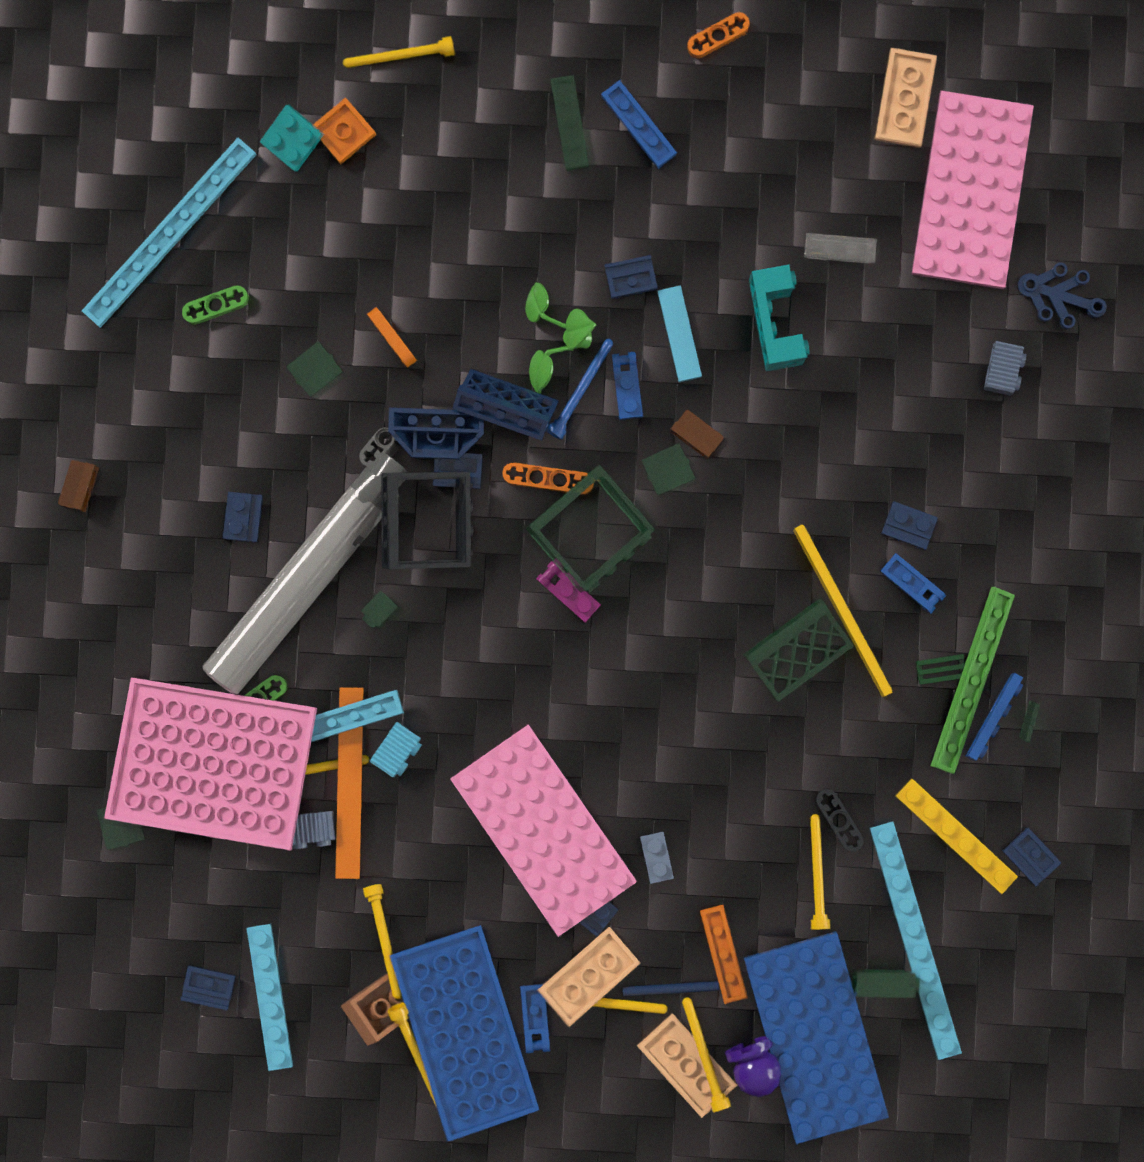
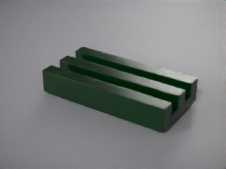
[916,654,965,685]

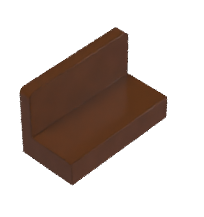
[670,410,724,460]
[58,460,99,512]

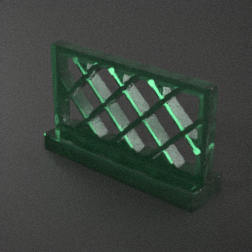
[743,599,854,702]

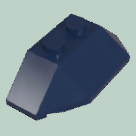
[388,408,484,459]

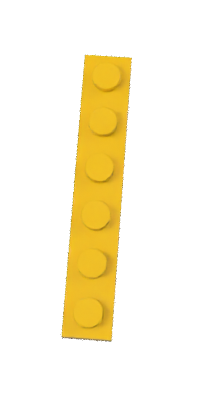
[895,779,1018,894]

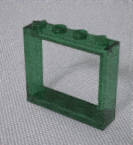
[525,465,655,593]

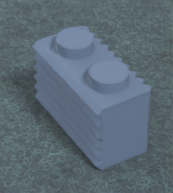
[984,341,1026,395]
[293,811,336,849]

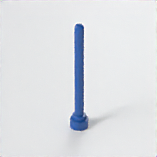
[546,339,613,440]

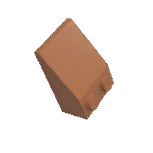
[341,973,404,1046]

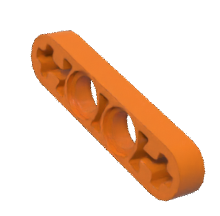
[502,463,594,495]

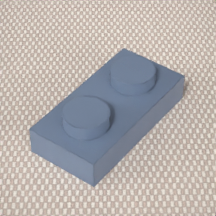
[640,832,674,884]

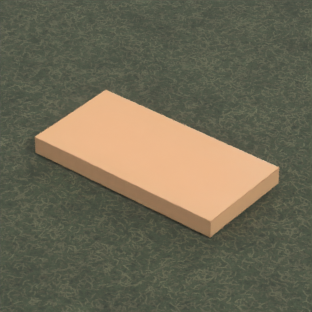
[875,48,937,148]
[537,927,640,1027]
[637,1013,737,1118]

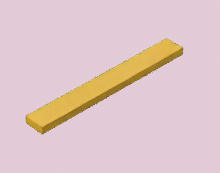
[793,525,892,697]

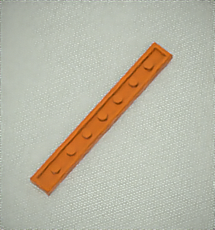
[336,687,364,879]

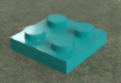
[260,105,324,171]

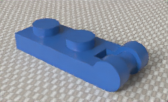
[612,352,643,420]
[880,553,946,614]
[520,984,550,1053]

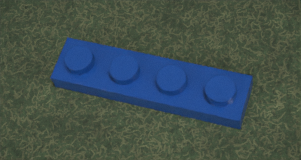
[601,80,677,169]
[965,673,1023,761]

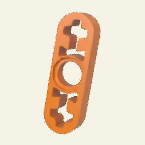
[687,12,749,58]
[367,307,417,368]

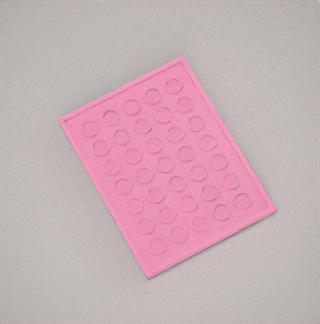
[104,678,317,850]

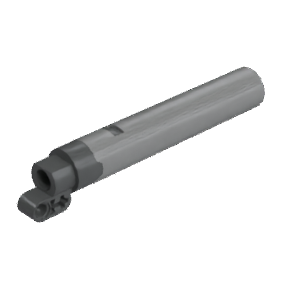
[202,428,407,695]

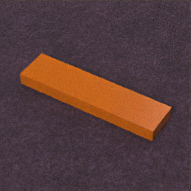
[700,904,748,1004]

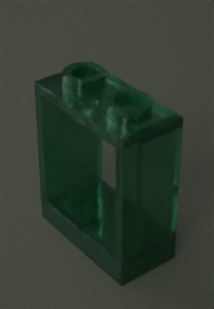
[852,969,920,998]

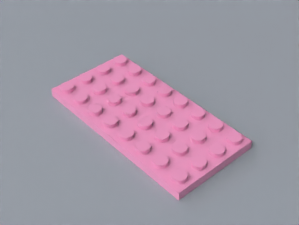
[911,91,1034,289]
[451,725,637,937]

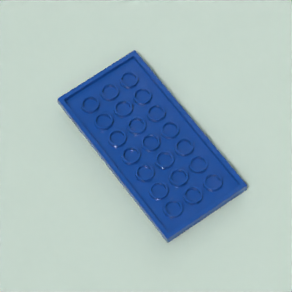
[389,925,539,1142]
[744,932,889,1144]

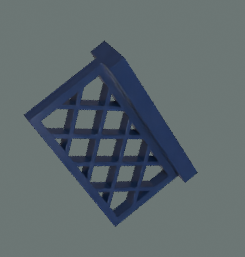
[452,369,559,441]

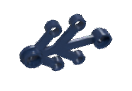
[1018,263,1107,329]

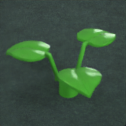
[526,282,596,394]

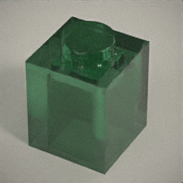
[361,591,399,628]

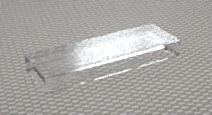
[804,233,877,264]

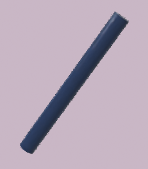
[623,981,719,996]

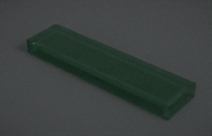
[550,75,589,171]

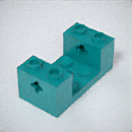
[749,265,810,371]

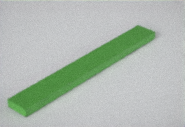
[931,587,1015,774]

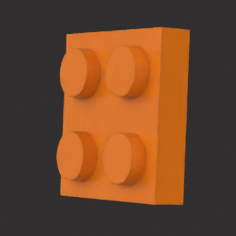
[313,98,376,164]

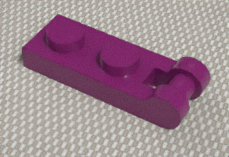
[536,561,601,623]

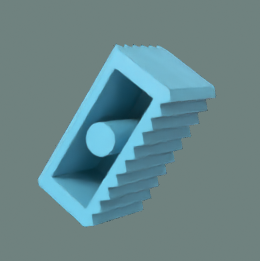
[370,722,422,778]

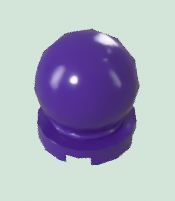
[725,1036,781,1097]

